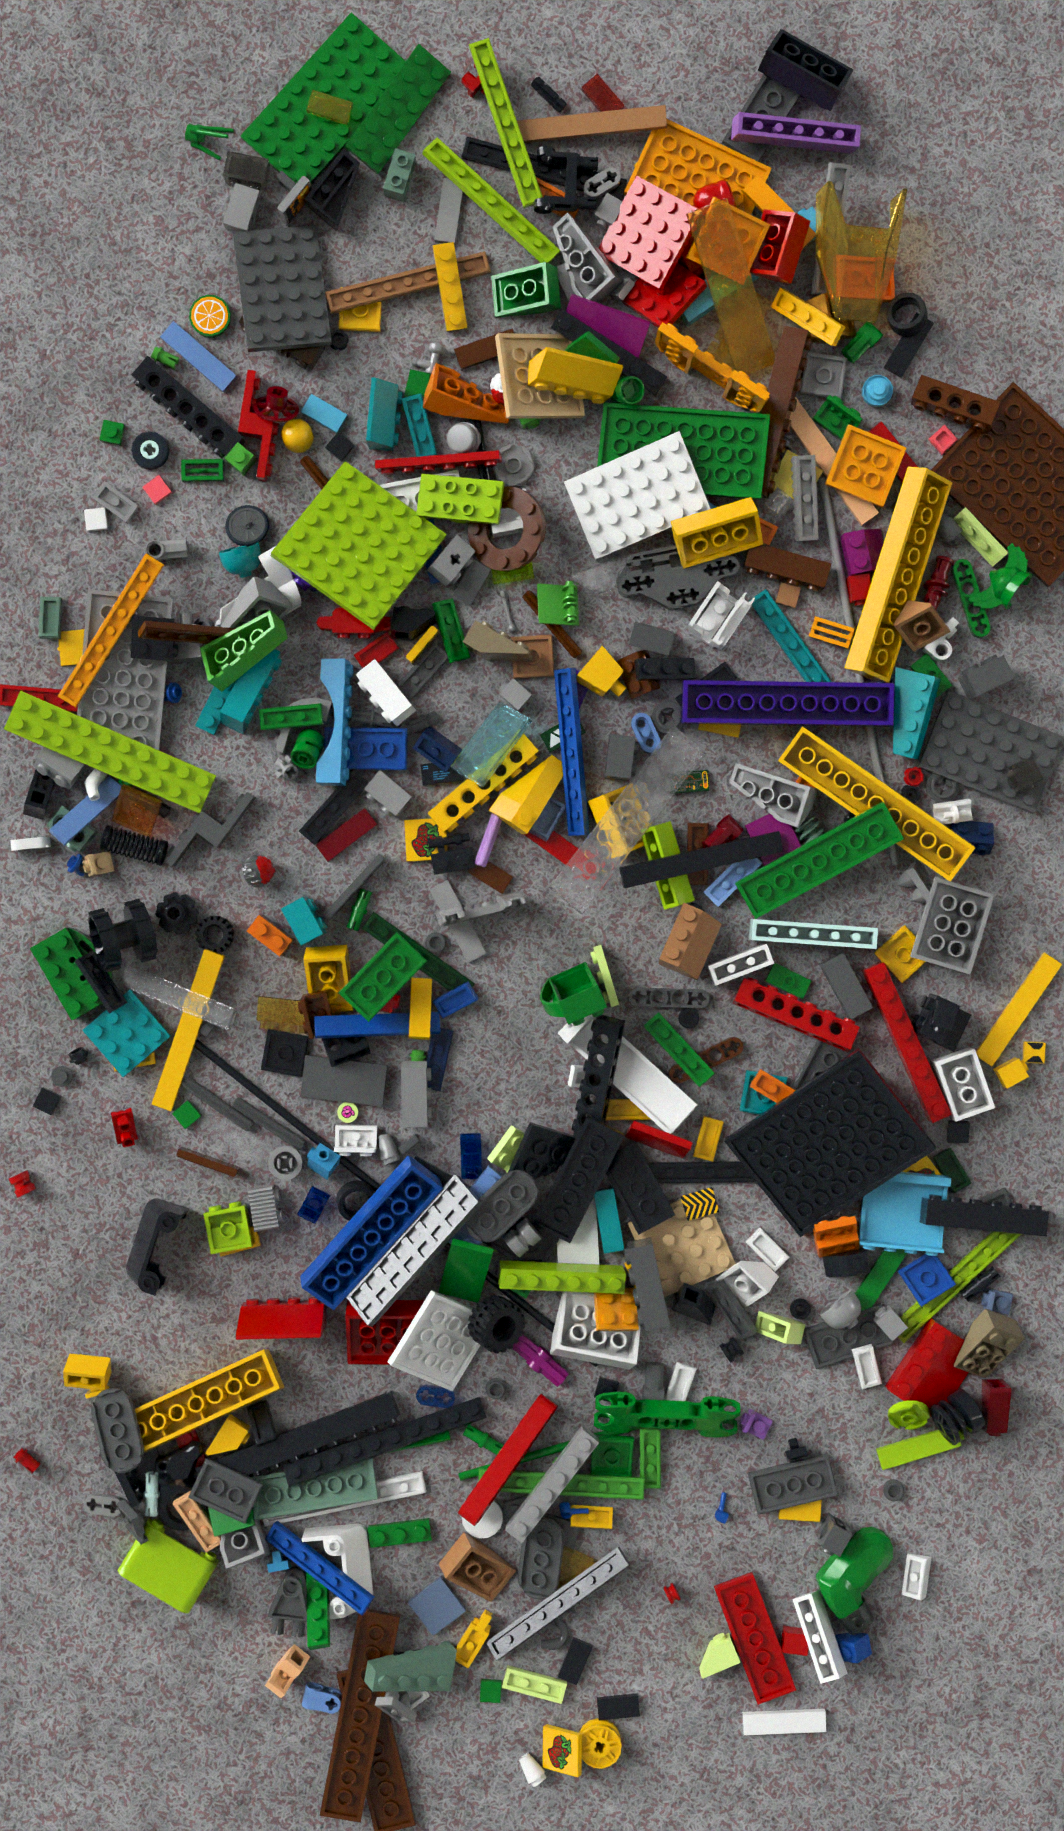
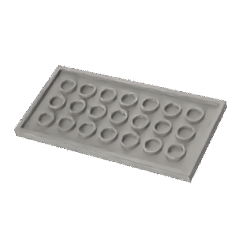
[77,589,174,751]

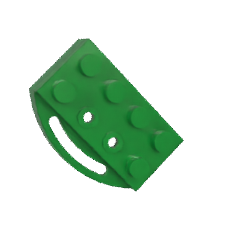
[30,927,113,1021]
[540,962,607,1026]

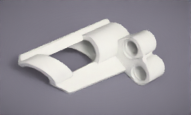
[215,546,302,627]

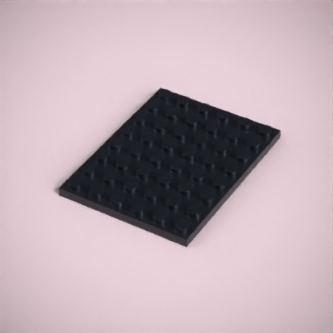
[724,1048,936,1237]

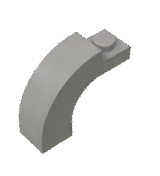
[273,698,333,754]

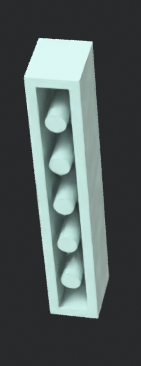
[749,919,878,949]

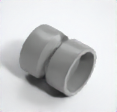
[503,1218,542,1258]

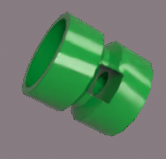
[610,376,645,404]
[290,729,325,769]

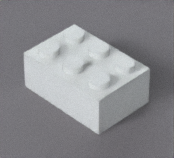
[931,1047,995,1121]

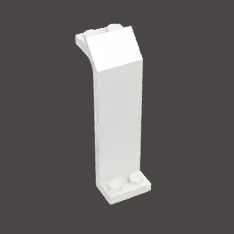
[558,1014,698,1134]

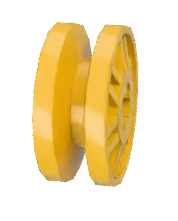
[579,1718,622,1769]

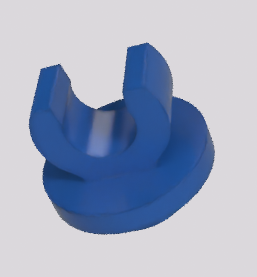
[164,682,182,703]
[67,854,84,876]

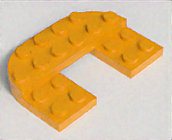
[655,322,770,413]

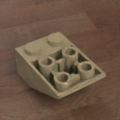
[463,620,534,662]
[954,1309,1025,1378]

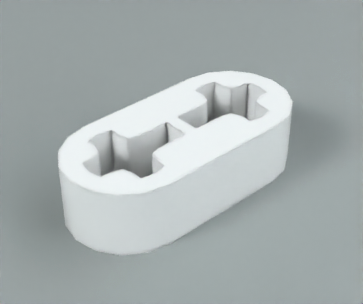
[10,837,51,851]

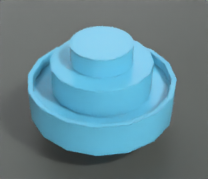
[862,375,893,407]

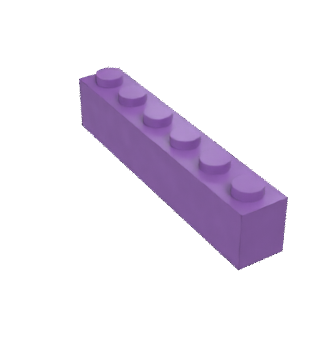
[731,112,861,154]

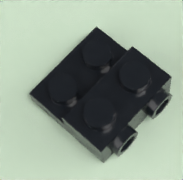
[131,616,178,661]

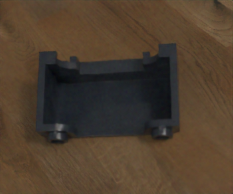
[126,1198,189,1296]

